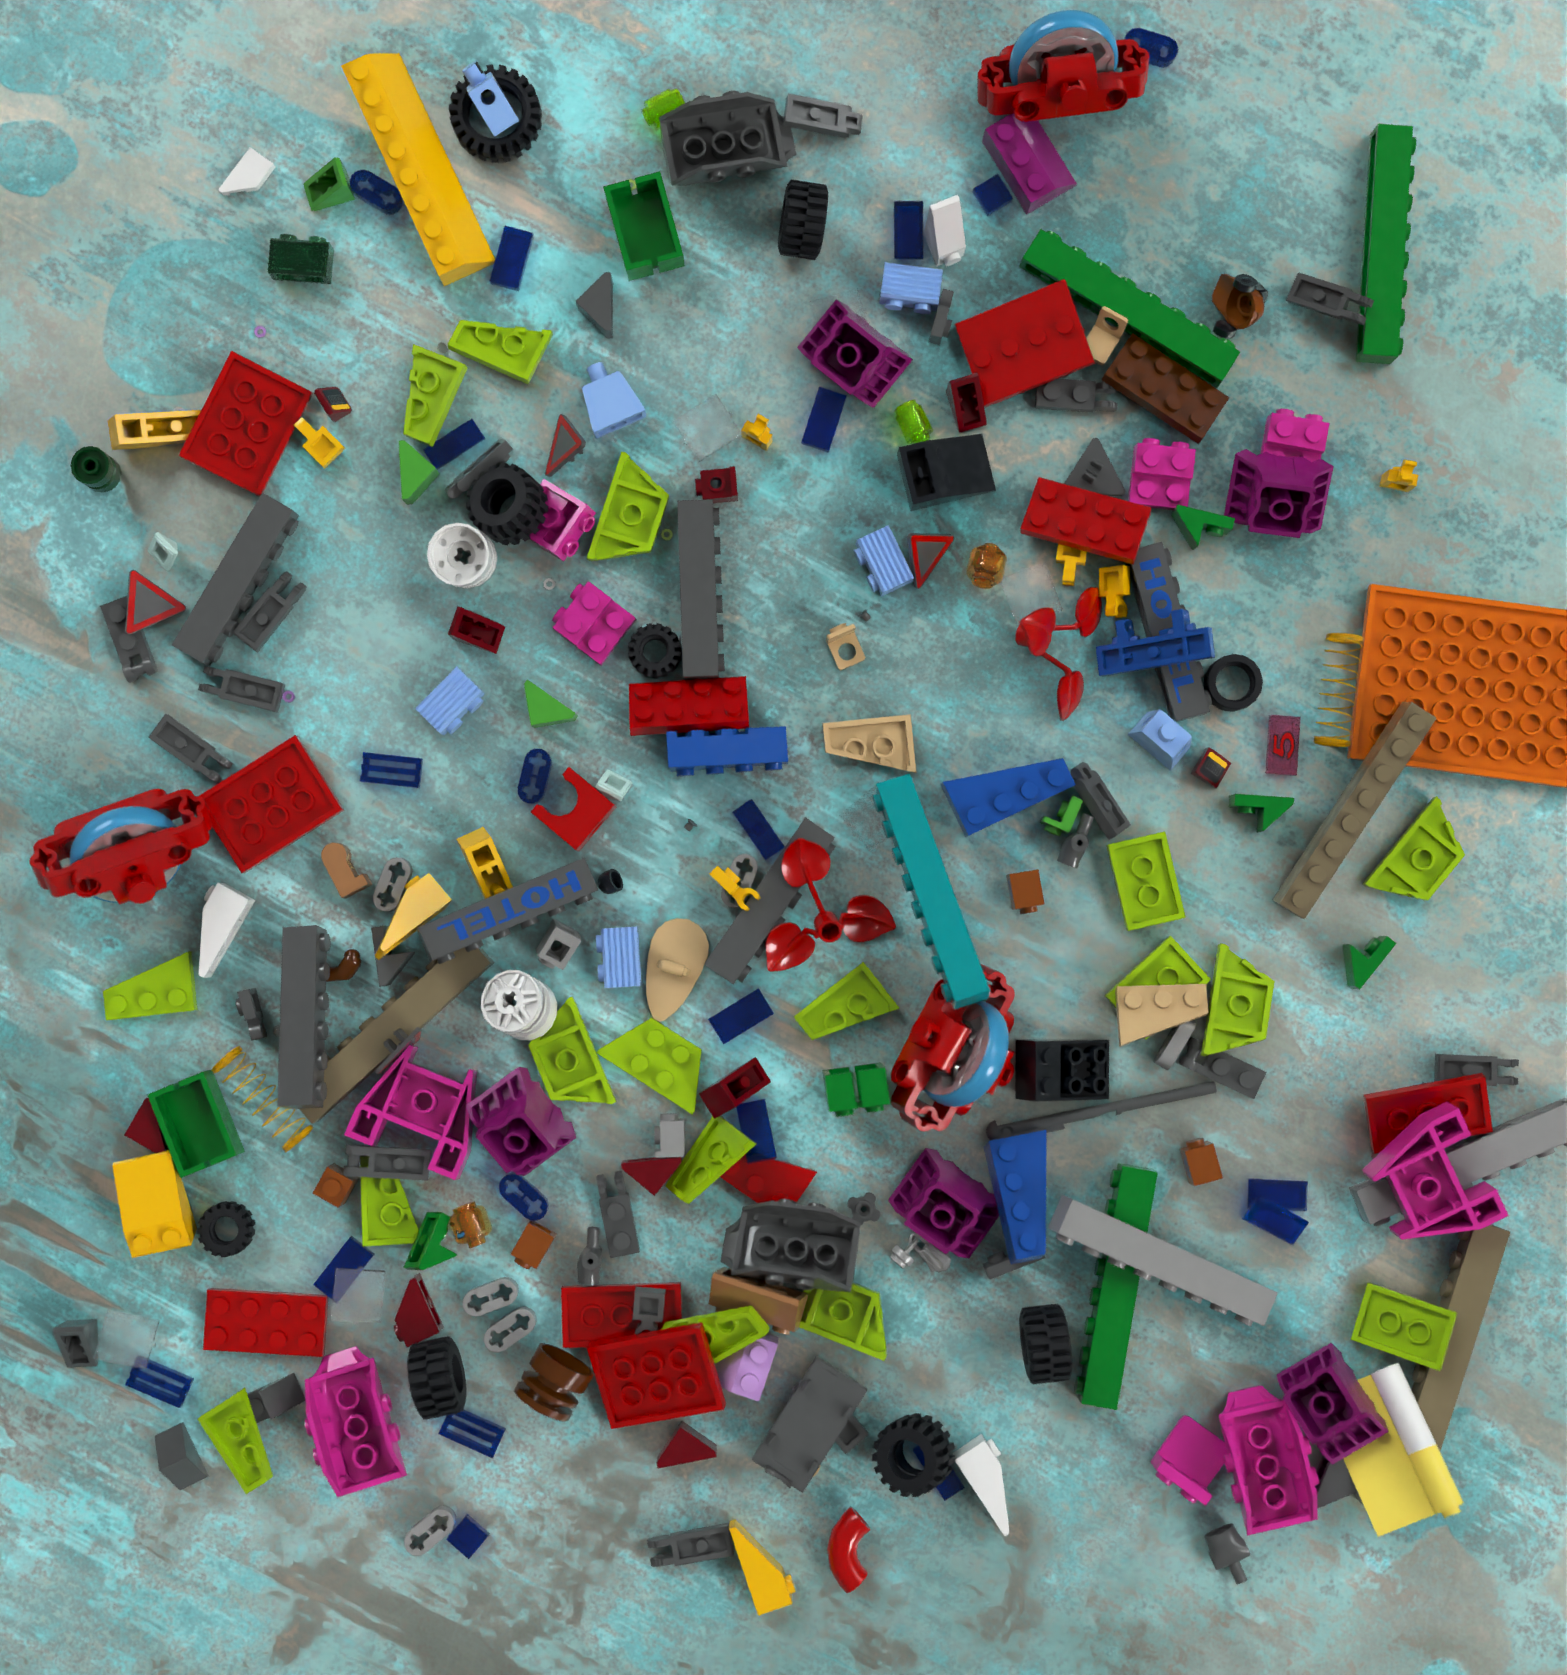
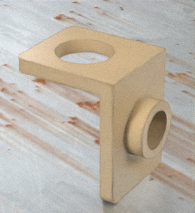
[1087,306,1128,365]
[826,623,865,670]

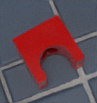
[531,767,617,852]

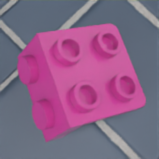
[1150,1415,1227,1506]

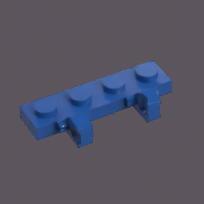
[1096,609,1215,676]

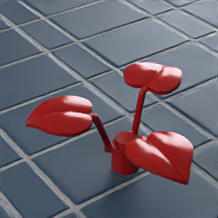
[1015,587,1102,721]
[765,838,896,972]

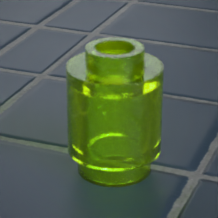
[641,88,685,129]
[894,399,933,444]

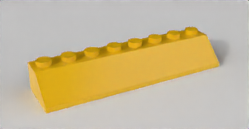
[341,53,497,286]

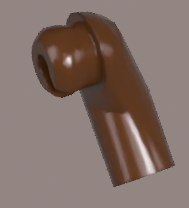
[326,949,361,982]

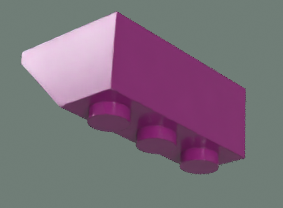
[982,114,1077,215]

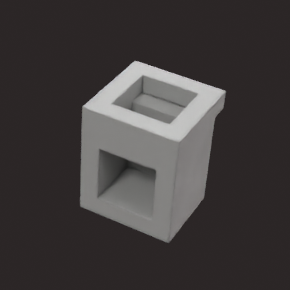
[536,918,582,970]
[654,1113,686,1158]

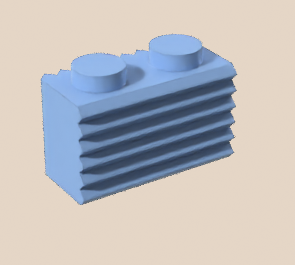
[879,262,943,314]
[854,525,914,597]
[415,666,485,735]
[596,926,642,988]

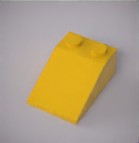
[112,1151,197,1258]

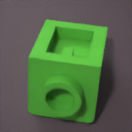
[1039,796,1083,837]

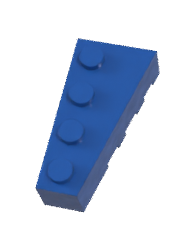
[666,726,788,777]
[940,758,1076,837]
[983,1130,1047,1265]

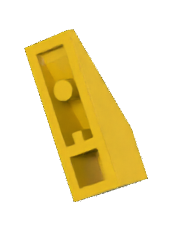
[108,410,201,450]
[456,827,513,899]
[375,873,452,960]
[729,1519,796,1616]

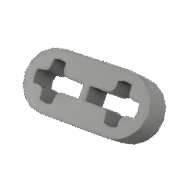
[721,854,758,908]
[373,857,413,912]
[1154,1021,1196,1070]
[463,1277,519,1317]
[484,1307,537,1353]
[404,1506,456,1556]

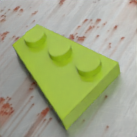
[447,320,553,384]
[403,344,468,447]
[360,1156,419,1246]

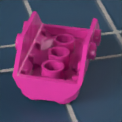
[305,1346,407,1497]
[1218,1385,1319,1536]

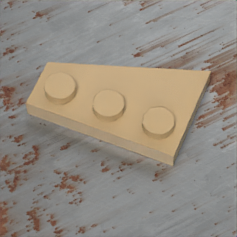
[822,714,916,773]
[1115,984,1208,1047]

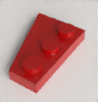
[720,1151,817,1203]

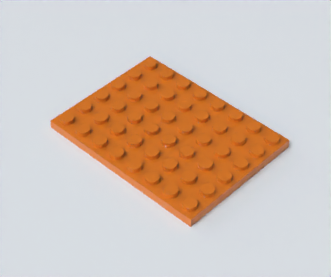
[1347,584,1567,788]

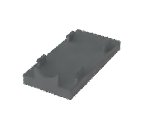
[752,1356,867,1493]

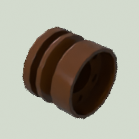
[514,1343,594,1422]

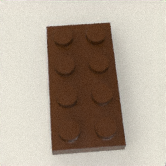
[1101,333,1230,445]

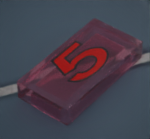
[1265,715,1301,776]

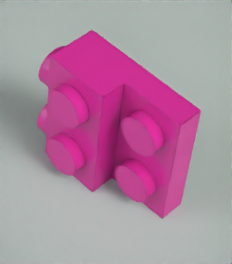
[1260,409,1330,462]
[1128,438,1196,510]
[529,479,596,562]
[552,581,637,666]

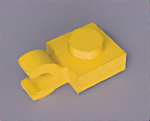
[741,414,773,451]
[294,417,345,469]
[1379,459,1418,492]
[1056,544,1087,586]
[1099,565,1130,618]
[709,865,761,912]

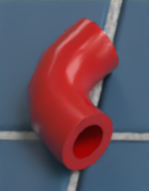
[827,1506,871,1593]

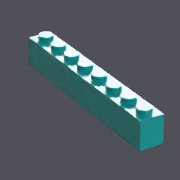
[872,773,990,1010]

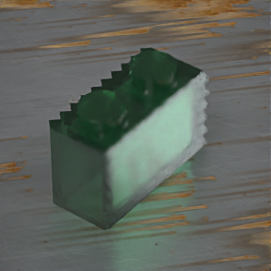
[268,234,334,284]

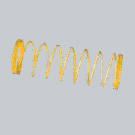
[1313,633,1363,747]
[211,1046,313,1152]

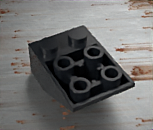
[897,434,996,511]
[1015,1039,1109,1102]

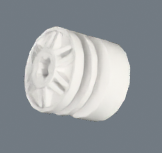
[427,523,497,589]
[481,970,557,1040]

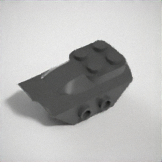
[659,91,796,186]
[720,1199,861,1292]

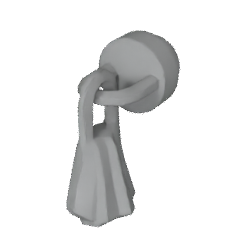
[890,1233,951,1272]

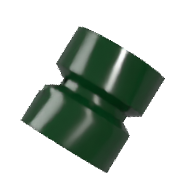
[70,446,121,493]

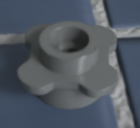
[847,1192,880,1226]

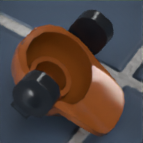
[1212,273,1268,338]

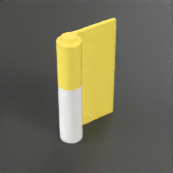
[1343,1363,1464,1537]

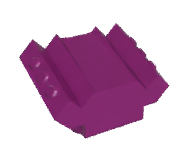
[797,299,913,408]
[1224,449,1334,538]
[466,1067,577,1176]
[888,1148,999,1259]
[1276,1343,1389,1465]

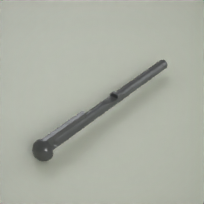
[986,1081,1217,1140]

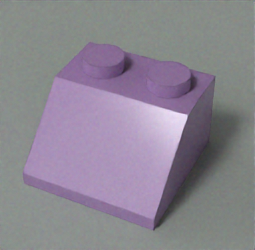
[715,1334,778,1401]

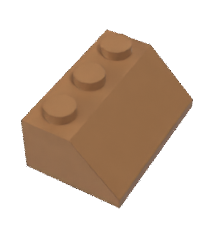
[709,1267,809,1335]

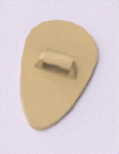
[646,918,709,1021]

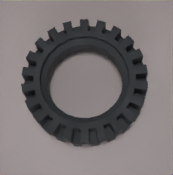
[449,64,542,163]

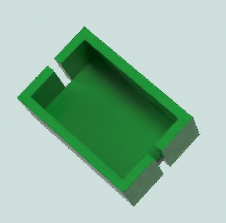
[603,171,685,281]
[822,1062,890,1117]
[147,1069,245,1178]

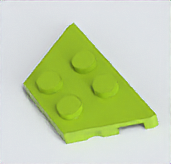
[587,452,670,561]
[1362,796,1465,901]
[1201,943,1275,1056]
[528,996,617,1104]
[597,1018,702,1115]
[799,1282,887,1361]

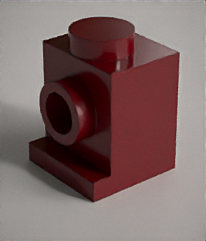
[695,466,738,503]

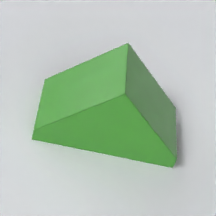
[303,157,355,211]
[399,440,440,505]
[524,679,578,728]

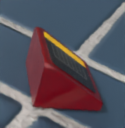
[314,387,352,422]
[1191,747,1231,788]

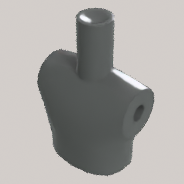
[1057,813,1094,869]
[577,1227,602,1286]
[1205,1523,1251,1584]

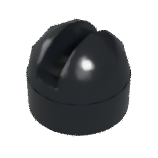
[598,869,623,894]

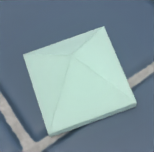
[147,532,178,571]
[595,769,633,801]

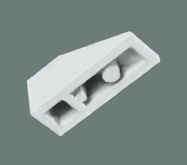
[923,195,966,266]
[199,882,256,978]
[952,1434,1010,1536]

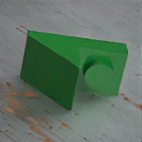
[1171,505,1235,550]
[1228,794,1294,833]
[1342,936,1397,990]
[404,1212,457,1270]

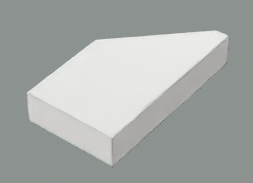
[218,147,276,196]

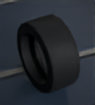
[1203,654,1263,712]

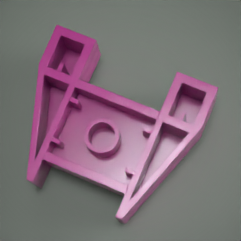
[344,1045,477,1180]
[1362,1102,1509,1240]

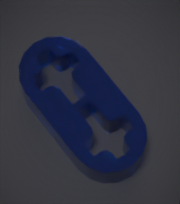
[1124,28,1178,67]
[350,170,403,215]
[518,749,552,804]
[499,1172,549,1221]

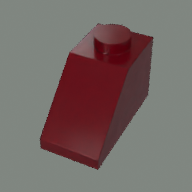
[699,1057,771,1119]
[394,1273,444,1347]

